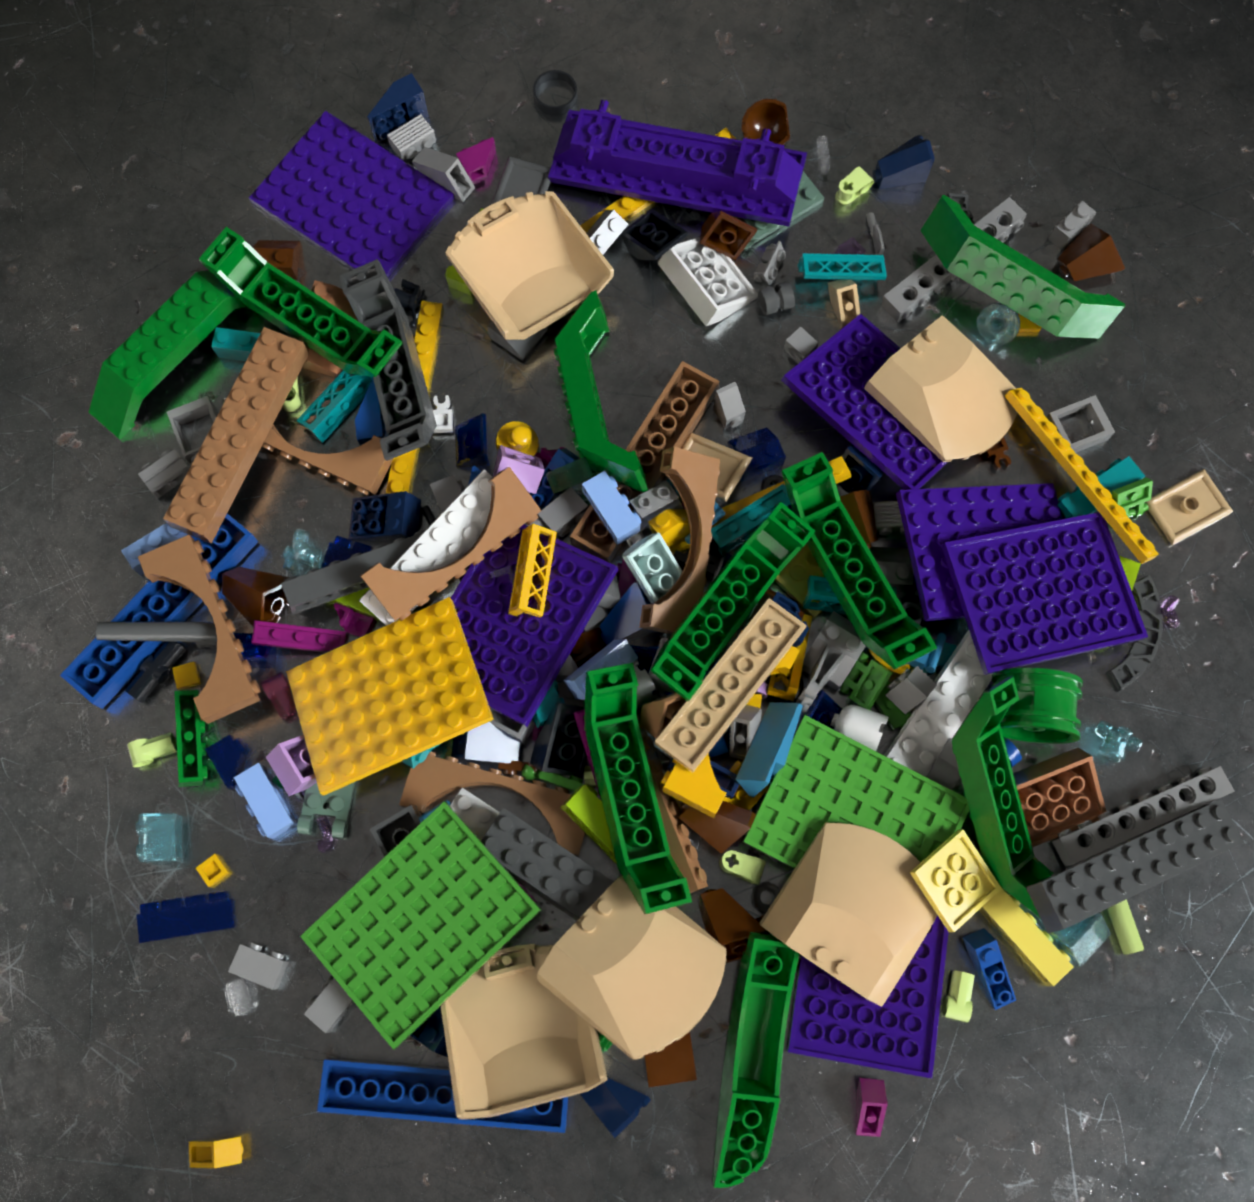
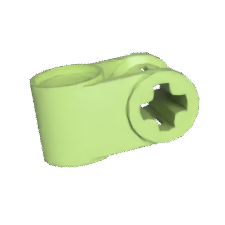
[835,166,874,206]
[719,850,766,885]

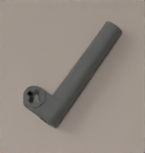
[96,622,217,651]

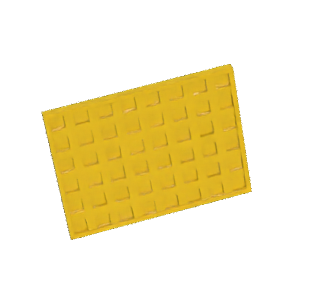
[286,597,494,796]

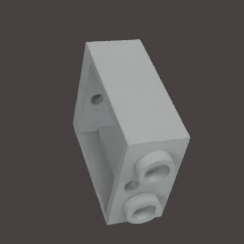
[1046,395,1115,453]
[167,396,218,464]

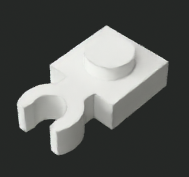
[433,395,453,433]

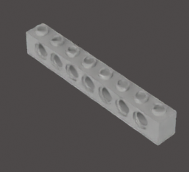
[881,197,1027,322]
[1052,766,1235,867]

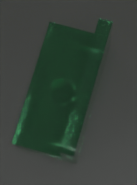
[545,457,600,494]

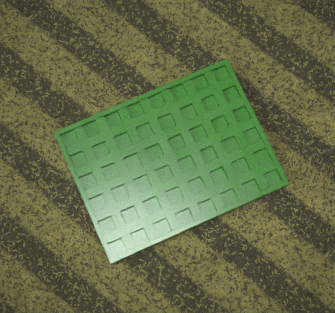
[742,715,969,869]
[300,801,541,1049]

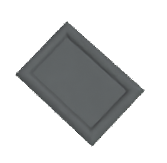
[491,156,551,205]

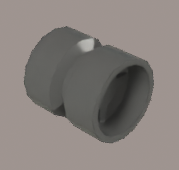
[758,281,795,316]

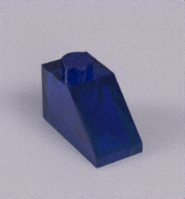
[205,734,247,791]

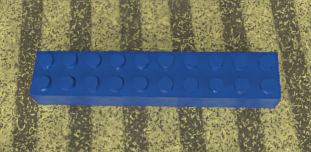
[60,514,258,709]
[317,1058,569,1133]

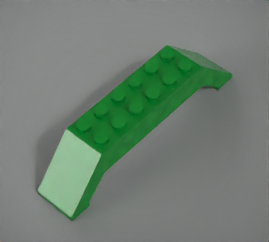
[920,194,1125,339]
[199,227,402,377]
[88,270,246,440]
[553,290,648,492]
[782,452,937,670]
[650,502,815,702]
[584,662,692,914]
[951,677,1054,919]

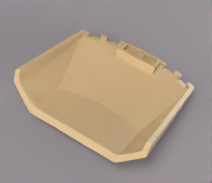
[446,191,614,340]
[864,316,1017,462]
[760,822,938,1007]
[537,876,726,1060]
[441,944,608,1119]

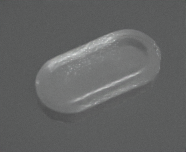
[816,136,830,175]

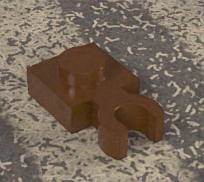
[984,436,1011,471]
[498,761,538,775]

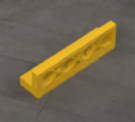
[508,524,557,618]
[767,614,812,701]

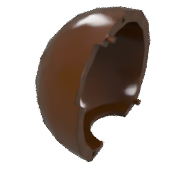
[742,99,790,145]

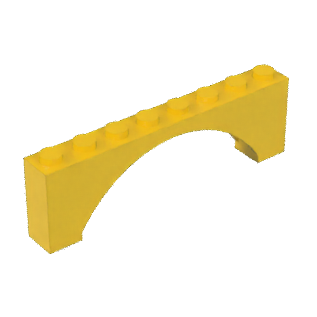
[661,629,800,819]

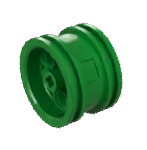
[991,668,1083,744]

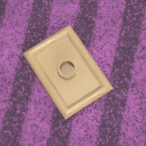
[665,432,753,502]
[1144,469,1233,545]

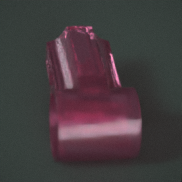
[261,672,297,720]

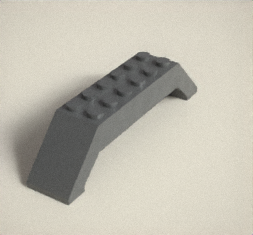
[339,259,437,461]

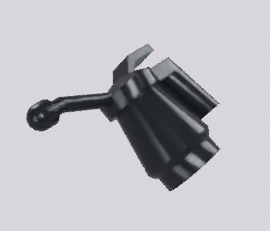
[394,279,425,328]

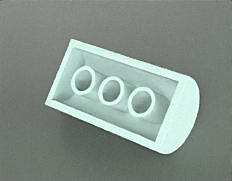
[622,532,682,604]

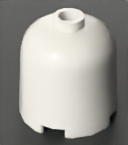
[830,705,889,751]

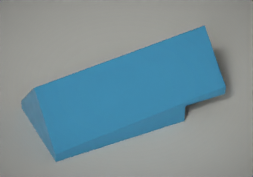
[735,702,803,798]

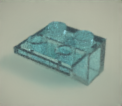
[136,813,183,866]
[1045,913,1111,968]

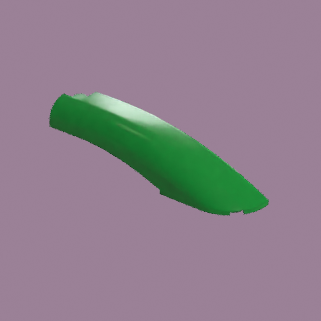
[713,932,799,1188]

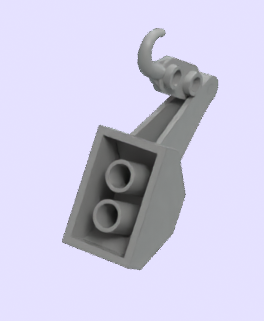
[795,611,865,715]

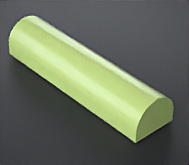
[1107,899,1144,955]

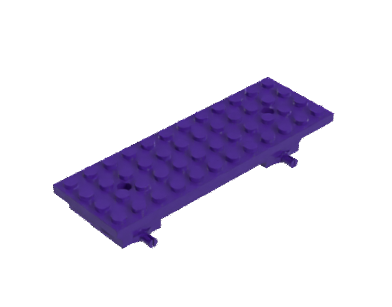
[548,99,807,227]

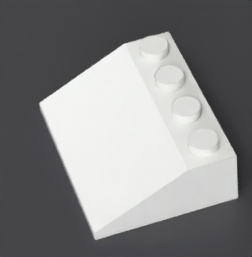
[658,237,758,326]

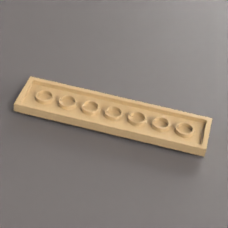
[654,598,807,773]

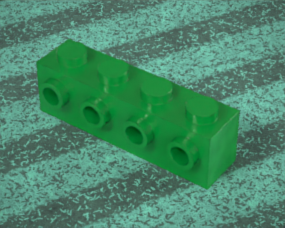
[174,690,208,787]

